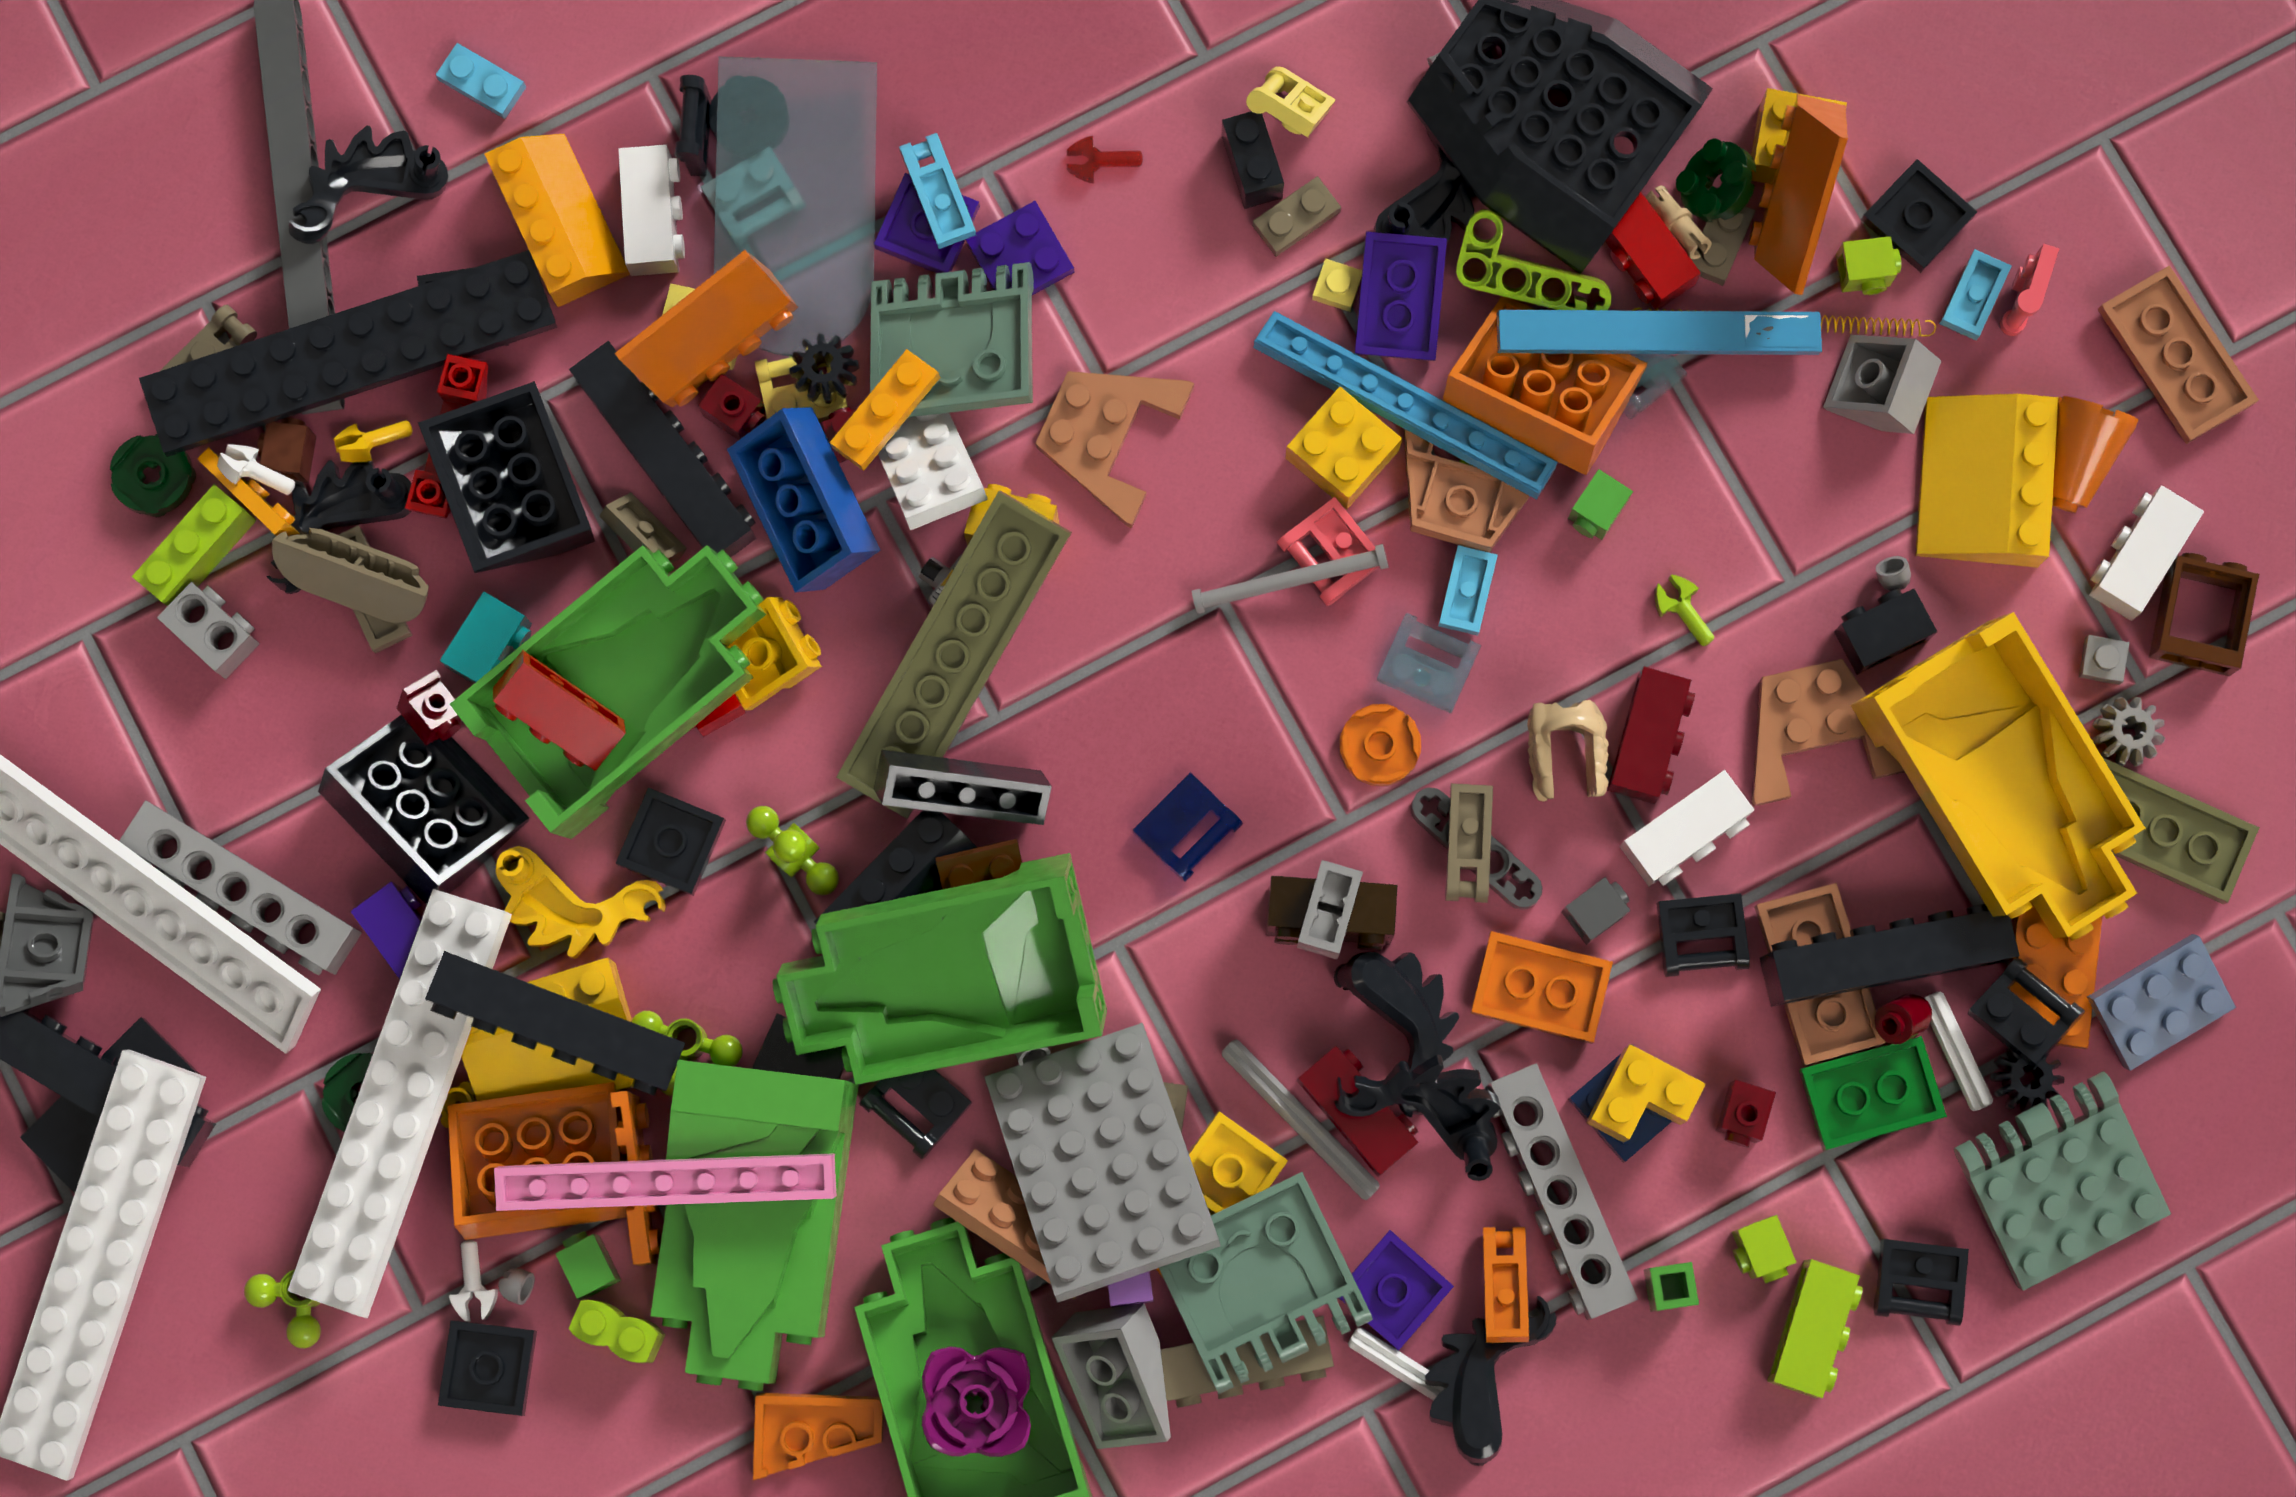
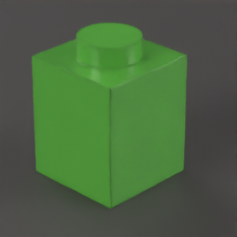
[1568,469,1633,540]
[555,1231,622,1300]
[1644,1262,1699,1312]

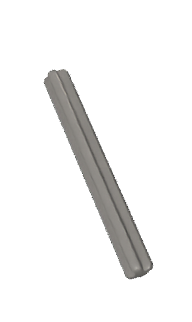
[1222,1039,1380,1200]

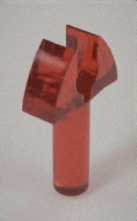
[1066,136,1143,183]

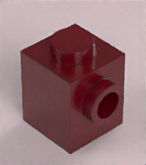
[698,373,766,440]
[1716,1079,1776,1148]

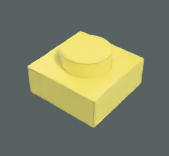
[1312,258,1362,312]

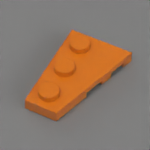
[753,1393,884,1481]

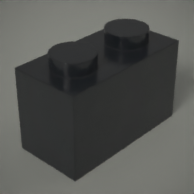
[1222,111,1284,209]
[1834,588,1938,675]

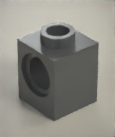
[1561,877,1631,945]

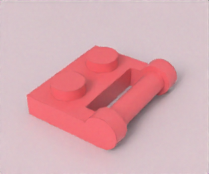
[2000,244,2059,336]
[1277,497,1380,606]

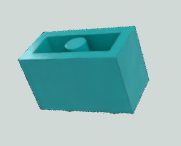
[440,591,532,684]

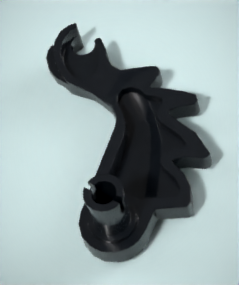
[289,125,448,244]
[1374,130,1474,243]
[267,460,412,594]
[1334,952,1460,1117]
[1334,1055,1501,1181]
[1424,1296,1556,1466]

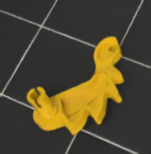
[495,846,666,959]

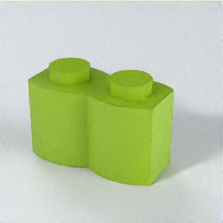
[568,1300,665,1363]

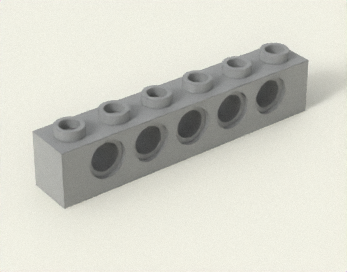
[119,800,362,975]
[1487,1063,1638,1320]

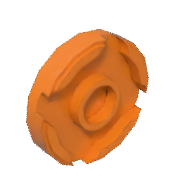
[1339,704,1421,786]

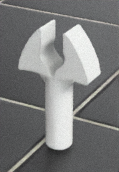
[217,444,295,495]
[449,1240,498,1322]

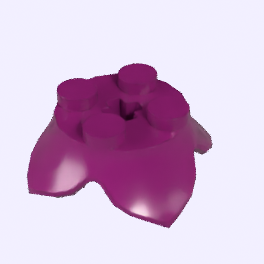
[922,1347,1031,1457]

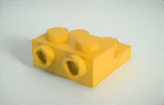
[728,597,822,710]
[1188,1111,1288,1216]

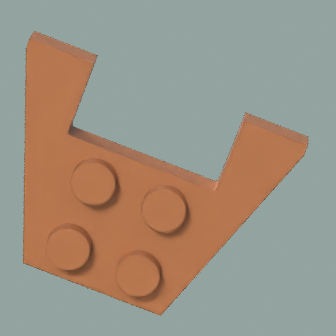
[1035,371,1194,528]
[1404,429,1556,553]
[1752,659,1905,807]

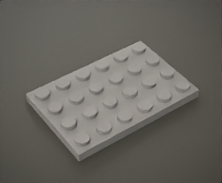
[985,1023,1221,1303]

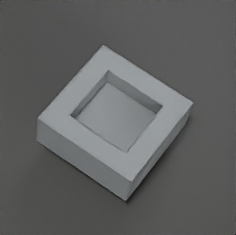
[2079,635,2130,685]

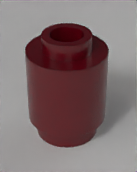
[1875,994,1932,1044]

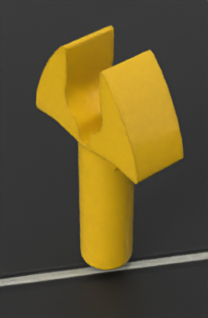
[333,420,413,462]

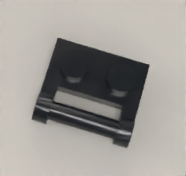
[674,75,712,176]
[1656,893,1750,977]
[1968,957,2085,1068]
[859,1069,972,1159]
[1874,1239,1969,1326]

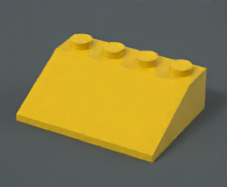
[1915,394,2059,568]
[461,957,634,1101]

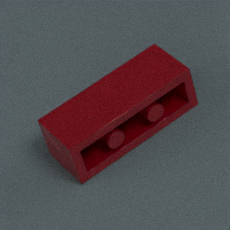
[1607,666,1695,804]
[1297,1045,1419,1177]

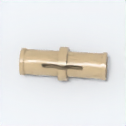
[1645,186,1712,259]

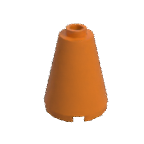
[2052,396,2138,513]

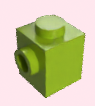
[1836,236,1901,295]
[1732,1215,1797,1284]

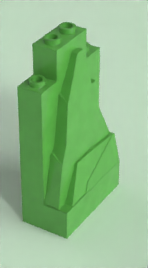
[450,545,767,839]
[773,853,1107,1085]
[650,1060,858,1391]
[854,1218,1092,1497]

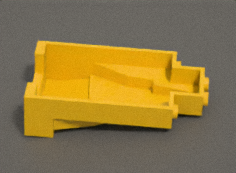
[1850,612,2146,941]

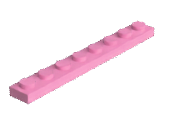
[494,1153,837,1211]

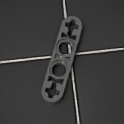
[1411,787,1542,910]

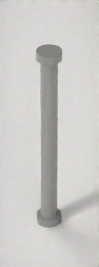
[1192,544,1389,614]

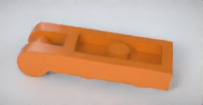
[1483,1227,1529,1343]

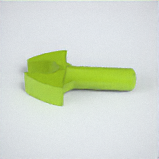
[1655,574,1714,646]

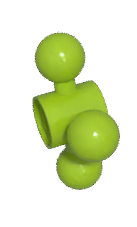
[746,806,839,895]
[631,1011,743,1096]
[244,1269,321,1349]

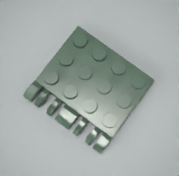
[870,262,1034,417]
[1954,1071,2171,1291]
[1159,1172,1373,1394]

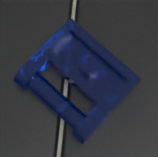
[1133,772,1243,882]

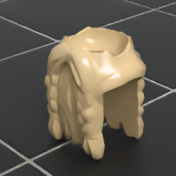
[1527,700,1609,801]

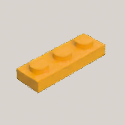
[830,349,941,471]
[197,447,300,536]

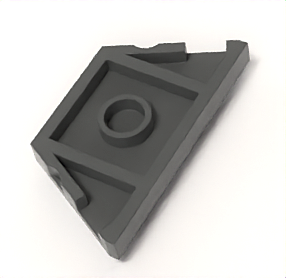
[0,874,93,1017]

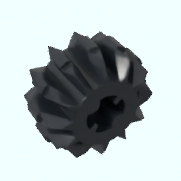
[789,333,860,404]
[1990,1048,2065,1113]

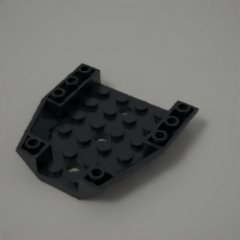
[1407,0,1713,274]

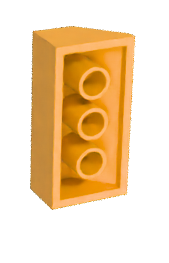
[484,134,630,307]

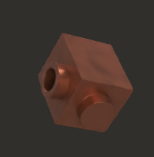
[257,417,317,483]

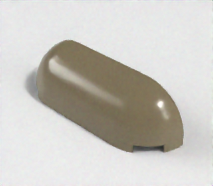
[272,528,429,623]

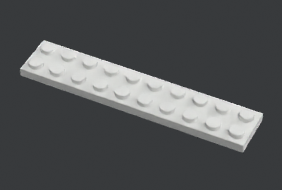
[0,755,321,1054]
[288,889,512,1318]
[0,1049,206,1481]

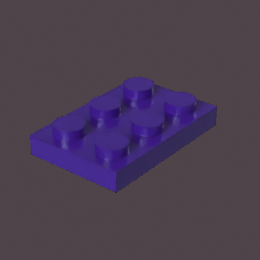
[1354,231,1447,361]

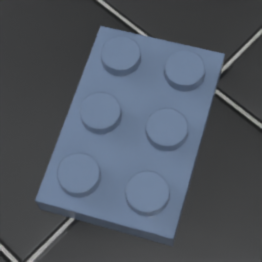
[2087,934,2236,1071]

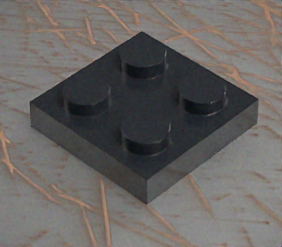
[1861,159,1977,273]
[616,787,726,896]
[438,1320,537,1416]

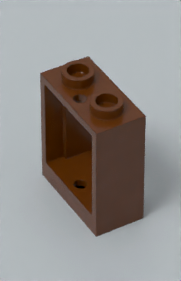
[2149,553,2259,676]

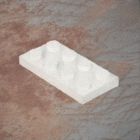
[878,413,988,530]

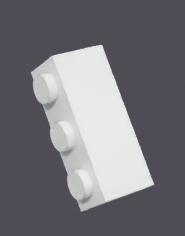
[618,144,685,276]
[2089,485,2204,621]
[1620,770,1754,886]

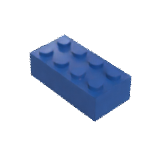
[727,407,881,593]

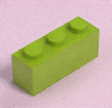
[131,484,256,606]
[1767,1259,1863,1398]

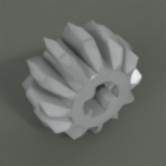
[2093,697,2165,767]

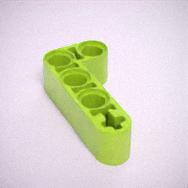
[1456,209,1611,310]

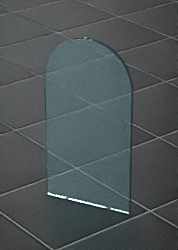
[714,56,877,357]

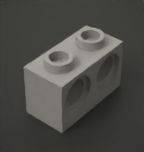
[157,582,260,679]
[1297,860,1363,959]

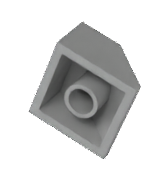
[1823,335,1941,434]

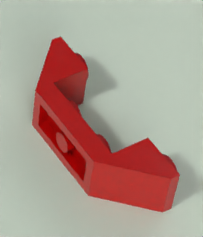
[405,354,488,519]

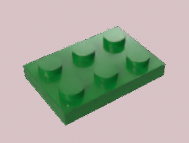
[1799,1036,1947,1151]

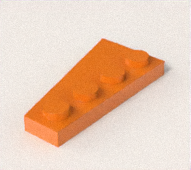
[610,1091,661,1266]

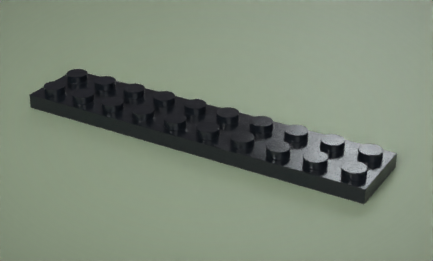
[139,250,557,457]

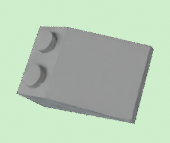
[1051,1303,1171,1449]

